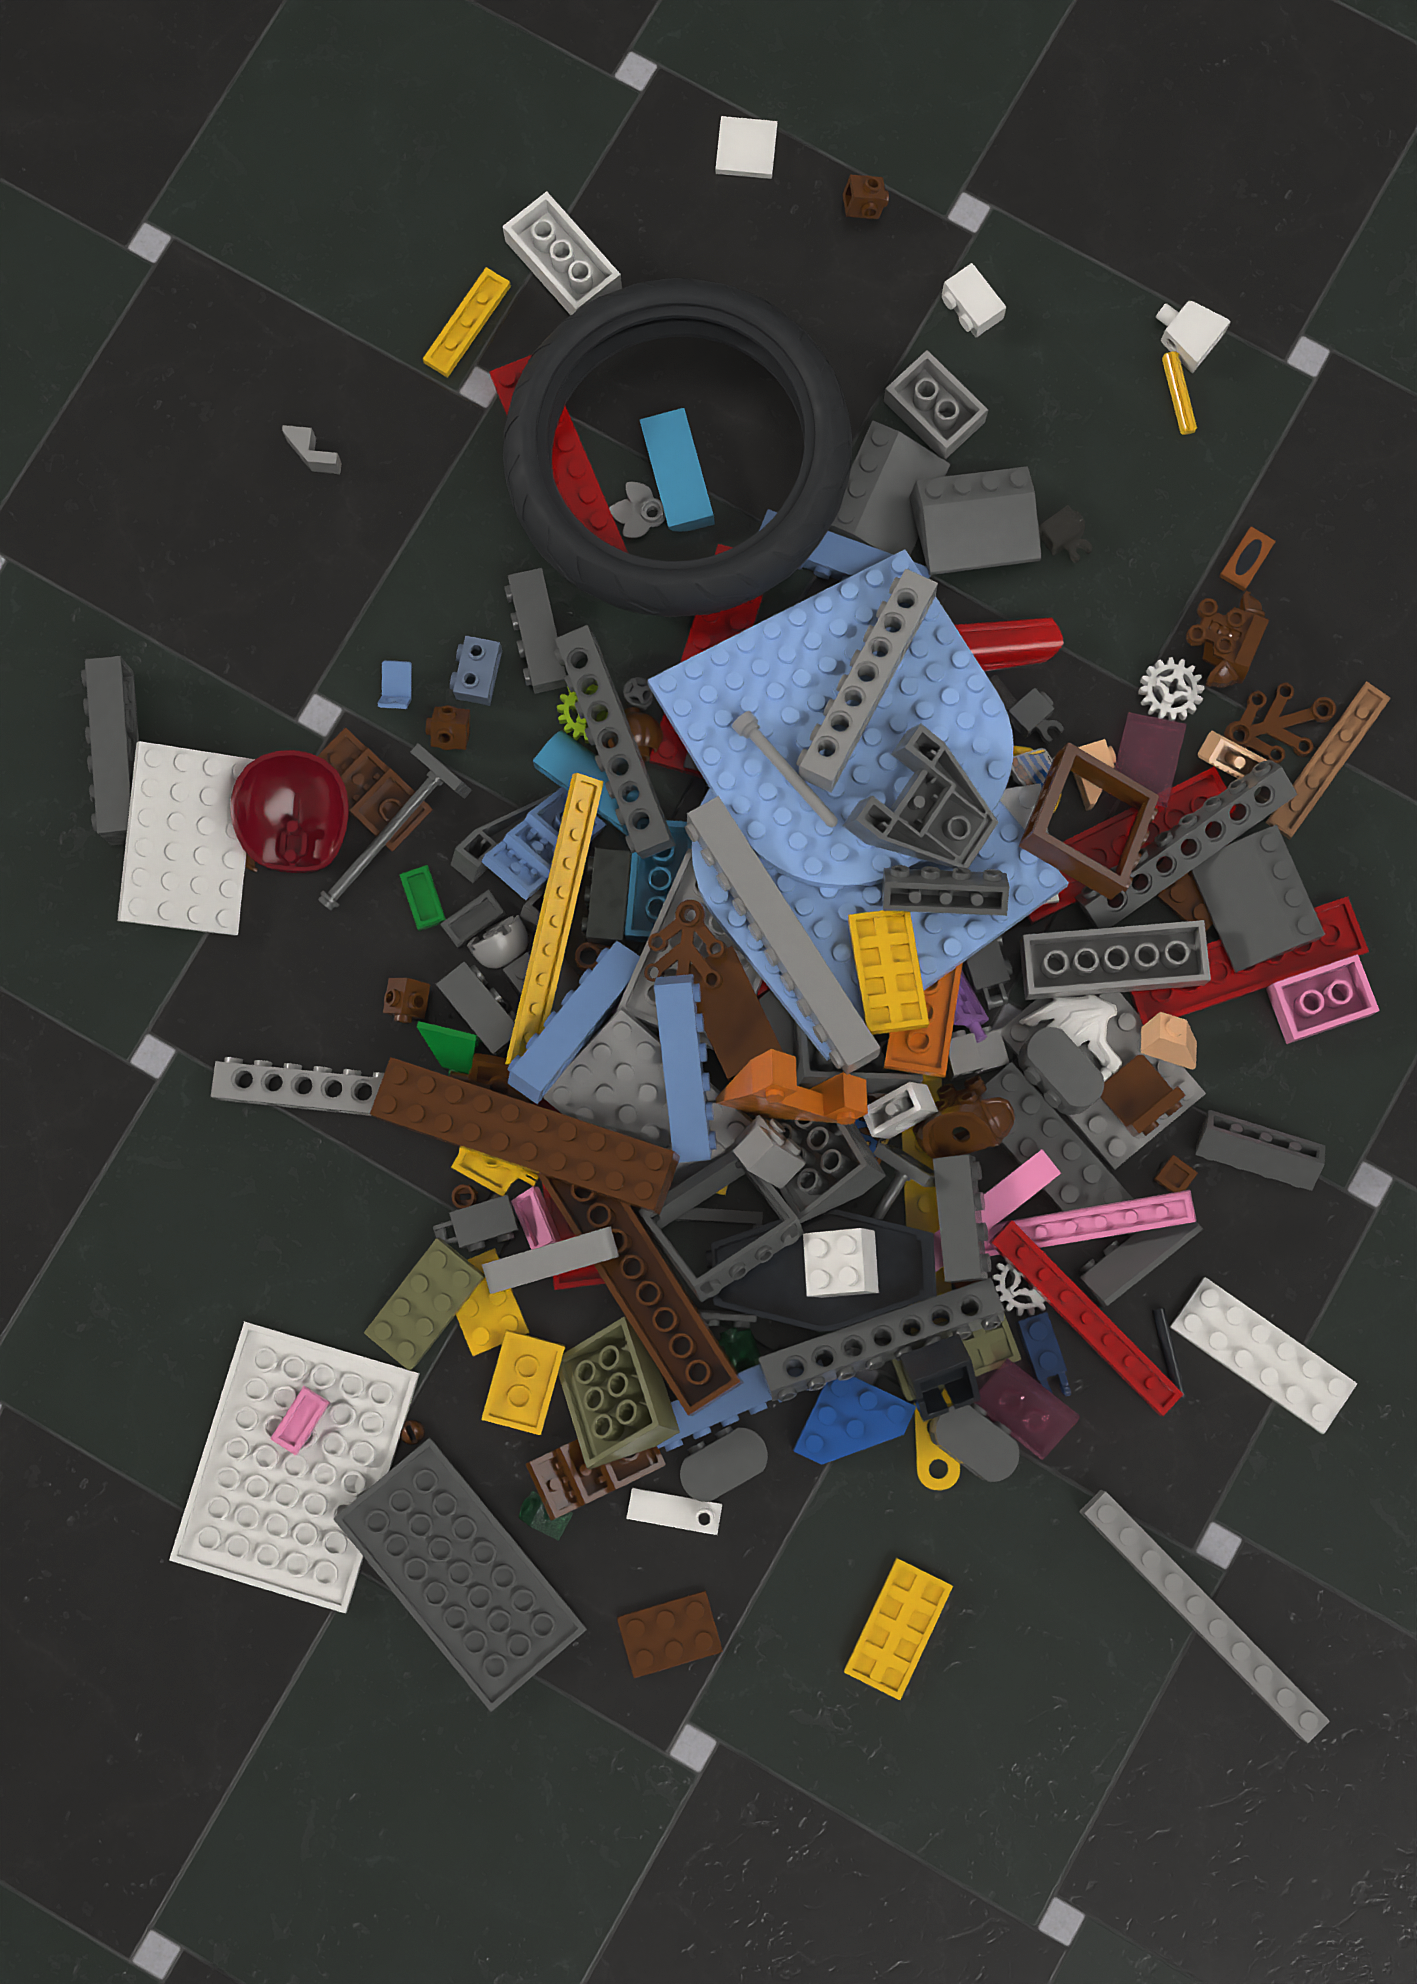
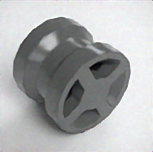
[623,677,653,711]

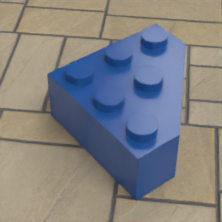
[793,1377,916,1465]

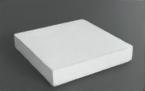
[716,116,777,179]

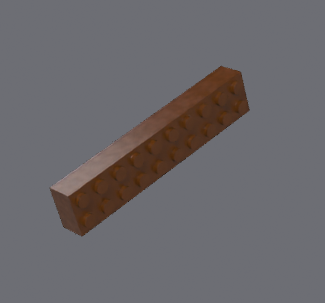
[370,1057,680,1215]
[537,1174,744,1416]

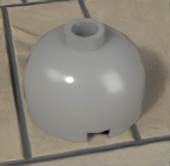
[467,915,529,969]

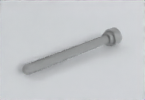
[732,711,838,827]

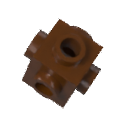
[842,175,889,219]
[426,705,470,750]
[383,978,430,1024]

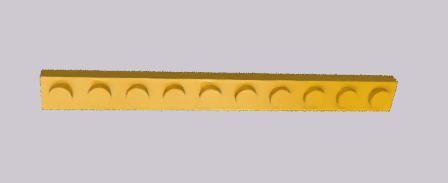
[505,773,604,1065]

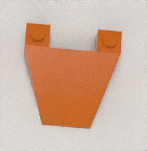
[716,1049,868,1125]

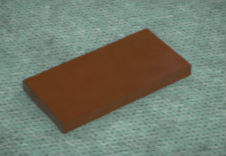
[690,946,784,1081]

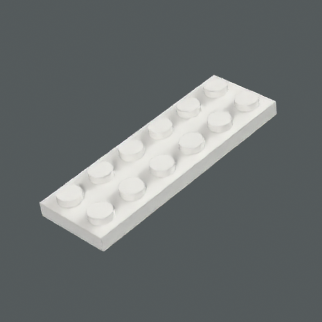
[1169,1277,1357,1434]

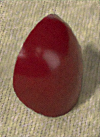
[230,750,349,873]

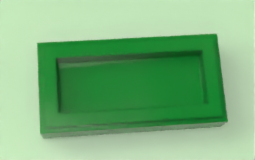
[399,865,446,931]

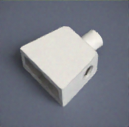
[1156,301,1231,373]

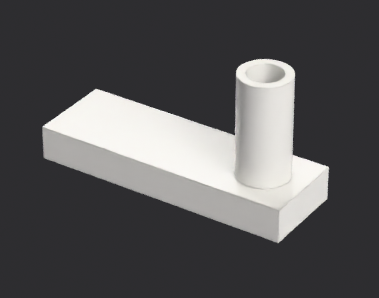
[626,1487,722,1535]

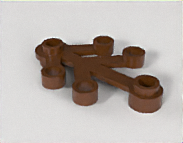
[1224,683,1336,764]
[644,900,727,989]

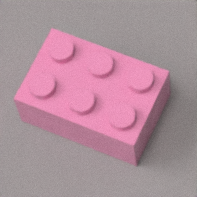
[1266,954,1379,1044]

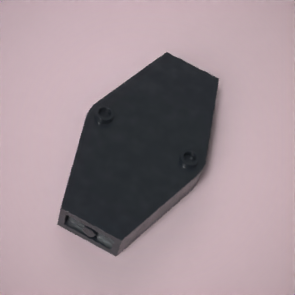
[706,1209,937,1332]

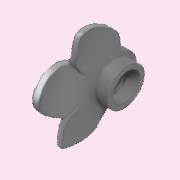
[609,482,666,538]

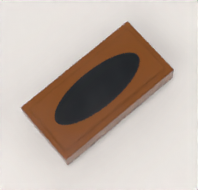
[1219,527,1276,591]

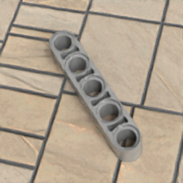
[482,1226,619,1294]

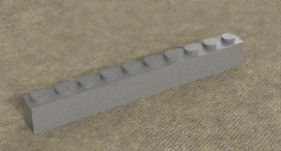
[685,796,880,1075]
[1079,1490,1330,1743]

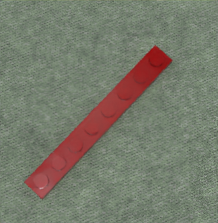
[989,1220,1184,1416]

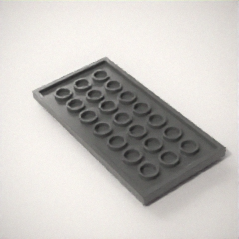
[333,1437,587,1712]

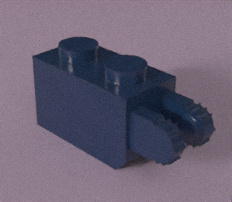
[1014,1312,1071,1403]

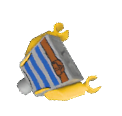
[1006,746,1062,813]

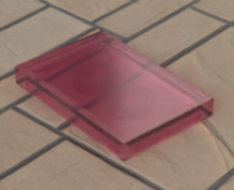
[1109,712,1187,807]
[974,1358,1080,1460]

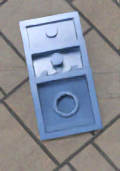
[481,787,606,900]

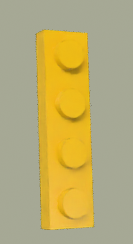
[423,267,511,378]

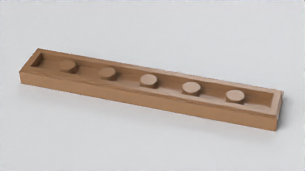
[1265,681,1391,840]

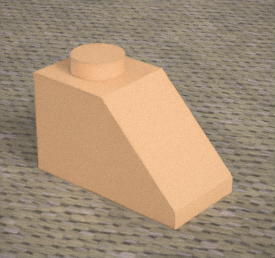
[1073,739,1116,811]
[1141,1012,1197,1070]

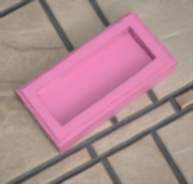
[511,1187,562,1250]
[270,1386,331,1455]

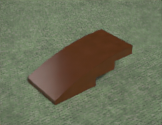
[318,727,433,852]
[526,1439,666,1520]

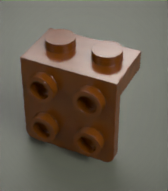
[1100,1055,1186,1137]

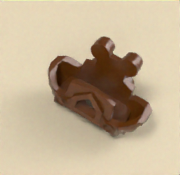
[1186,590,1270,688]
[912,1076,1015,1159]

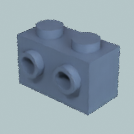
[450,636,502,706]

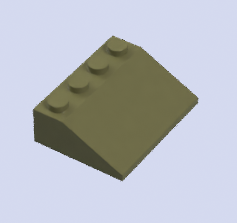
[558,1317,680,1469]

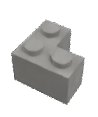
[946,1026,1010,1082]
[733,1115,806,1189]

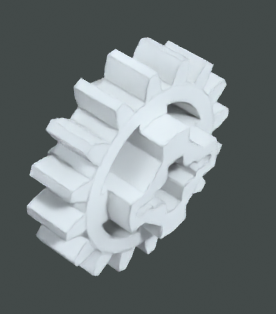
[1138,657,1204,723]
[992,1260,1047,1316]

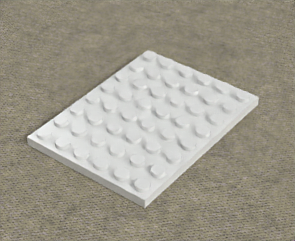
[169,1322,420,1613]

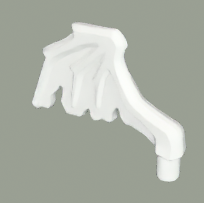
[1019,995,1122,1082]

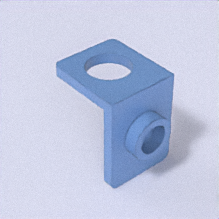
[378,660,412,709]

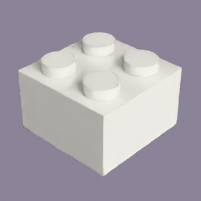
[803,1228,879,1298]

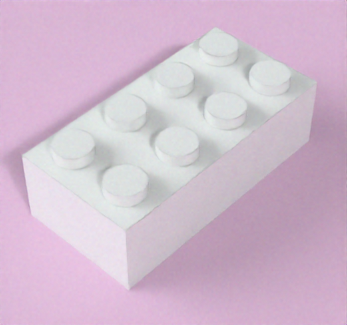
[503,191,622,315]

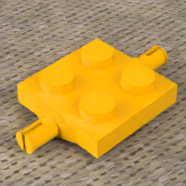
[451,1148,539,1196]

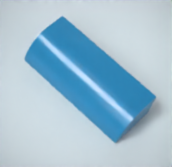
[640,408,715,532]
[533,730,639,836]

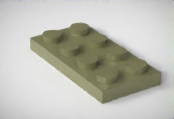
[364,1237,485,1371]
[885,1310,1021,1402]

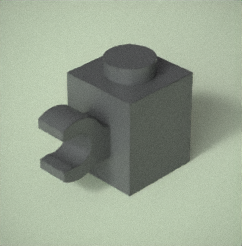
[1007,688,1064,745]

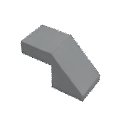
[282,425,342,474]

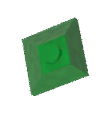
[417,1021,483,1076]

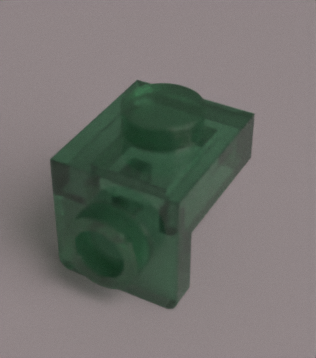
[718,1327,761,1373]
[519,1491,573,1541]

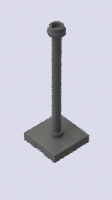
[318,743,472,911]
[870,1143,936,1220]

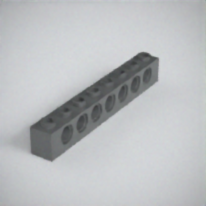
[554,625,676,859]
[1074,759,1298,929]
[759,1277,1005,1401]

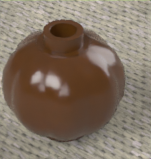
[608,707,663,763]

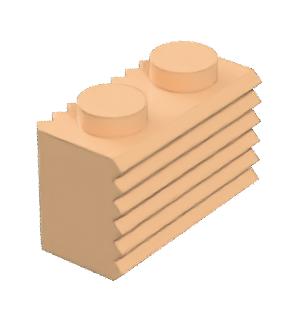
[1198,731,1267,779]

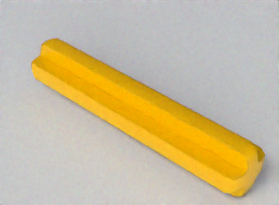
[1162,351,1197,435]

